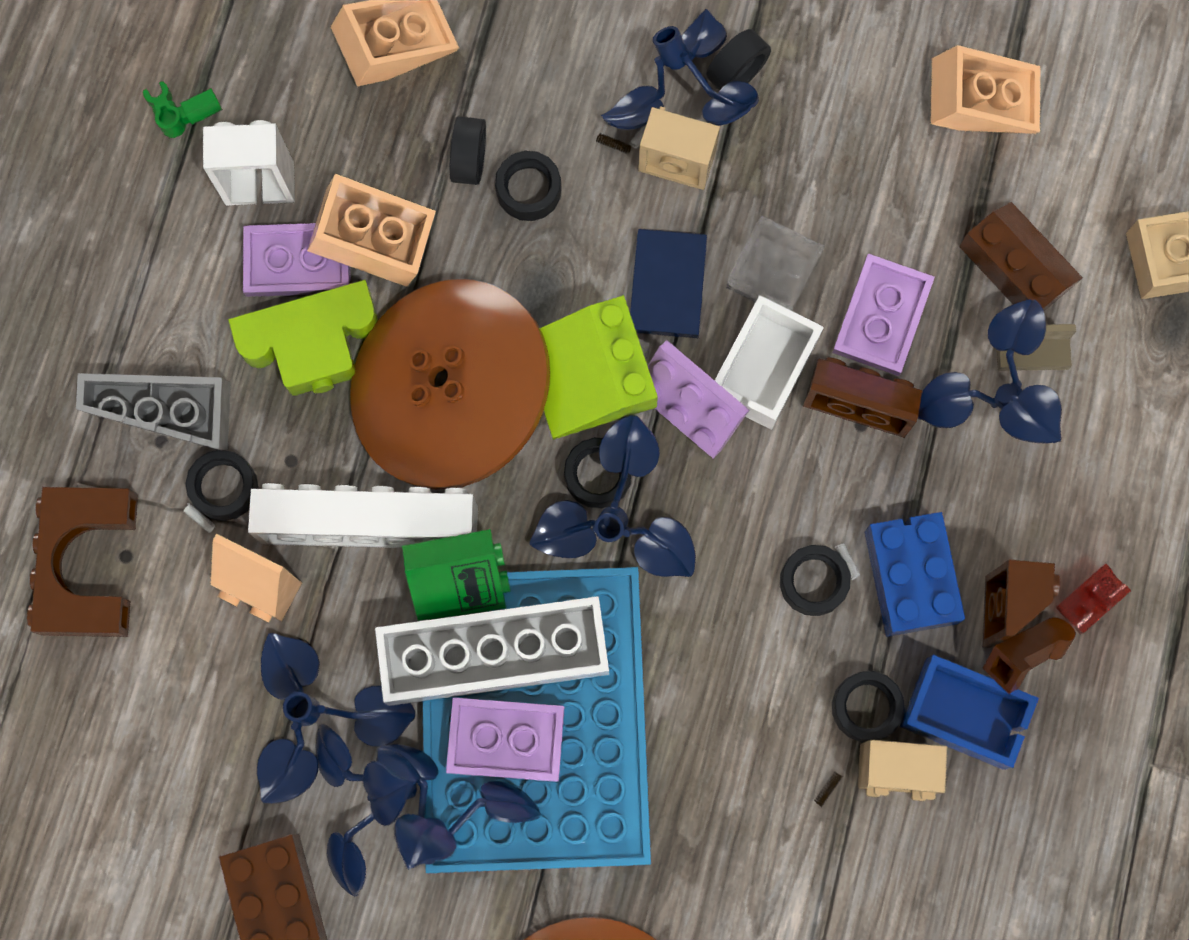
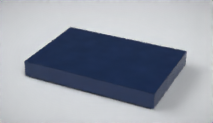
[630,229,707,339]

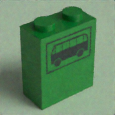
[402,529,511,621]

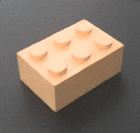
[307,174,436,287]

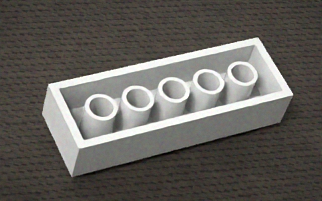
[248,483,478,548]
[375,596,609,706]

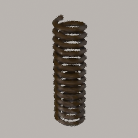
[596,133,631,153]
[814,771,843,807]

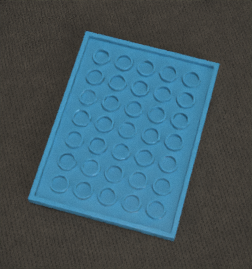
[423,567,651,873]

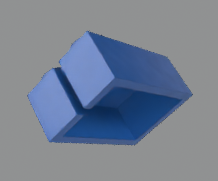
[864,512,965,637]
[900,655,1039,770]

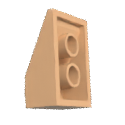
[331,0,459,86]
[931,45,1040,134]
[211,534,302,623]

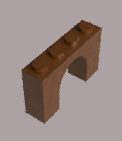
[27,487,138,637]

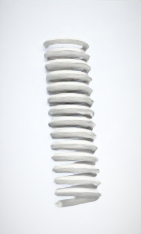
[629,126,646,148]
[184,503,215,533]
[835,543,860,580]

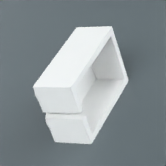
[203,120,295,205]
[715,295,824,430]

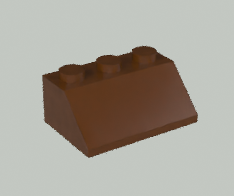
[959,202,1083,311]
[803,357,922,438]
[982,560,1060,648]

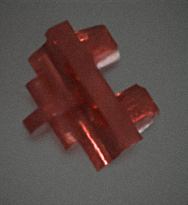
[1056,563,1131,635]

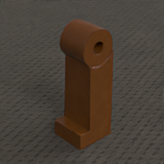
[982,617,1076,694]

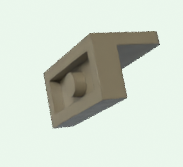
[997,324,1076,371]

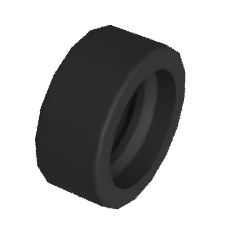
[706,29,771,91]
[449,116,486,185]
[495,151,562,221]
[564,437,632,509]
[185,450,259,521]
[780,545,851,616]
[832,671,905,742]

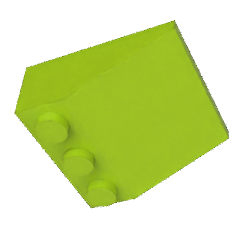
[540,295,658,440]

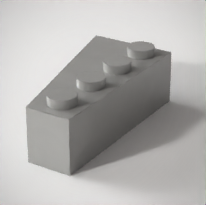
[76,373,231,451]

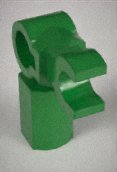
[143,81,223,138]

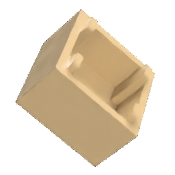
[638,106,720,190]
[1126,211,1189,299]
[858,740,947,801]

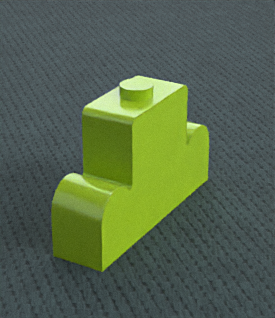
[228,280,378,396]

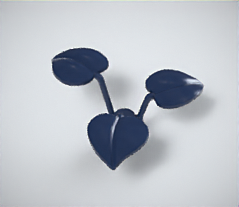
[601,9,759,130]
[918,299,1062,443]
[530,415,696,577]
[257,633,416,804]
[316,724,417,897]
[376,744,541,869]

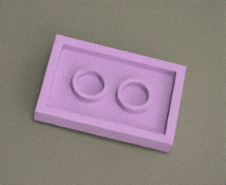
[243,223,350,297]
[832,254,935,376]
[648,341,749,458]
[446,698,565,782]

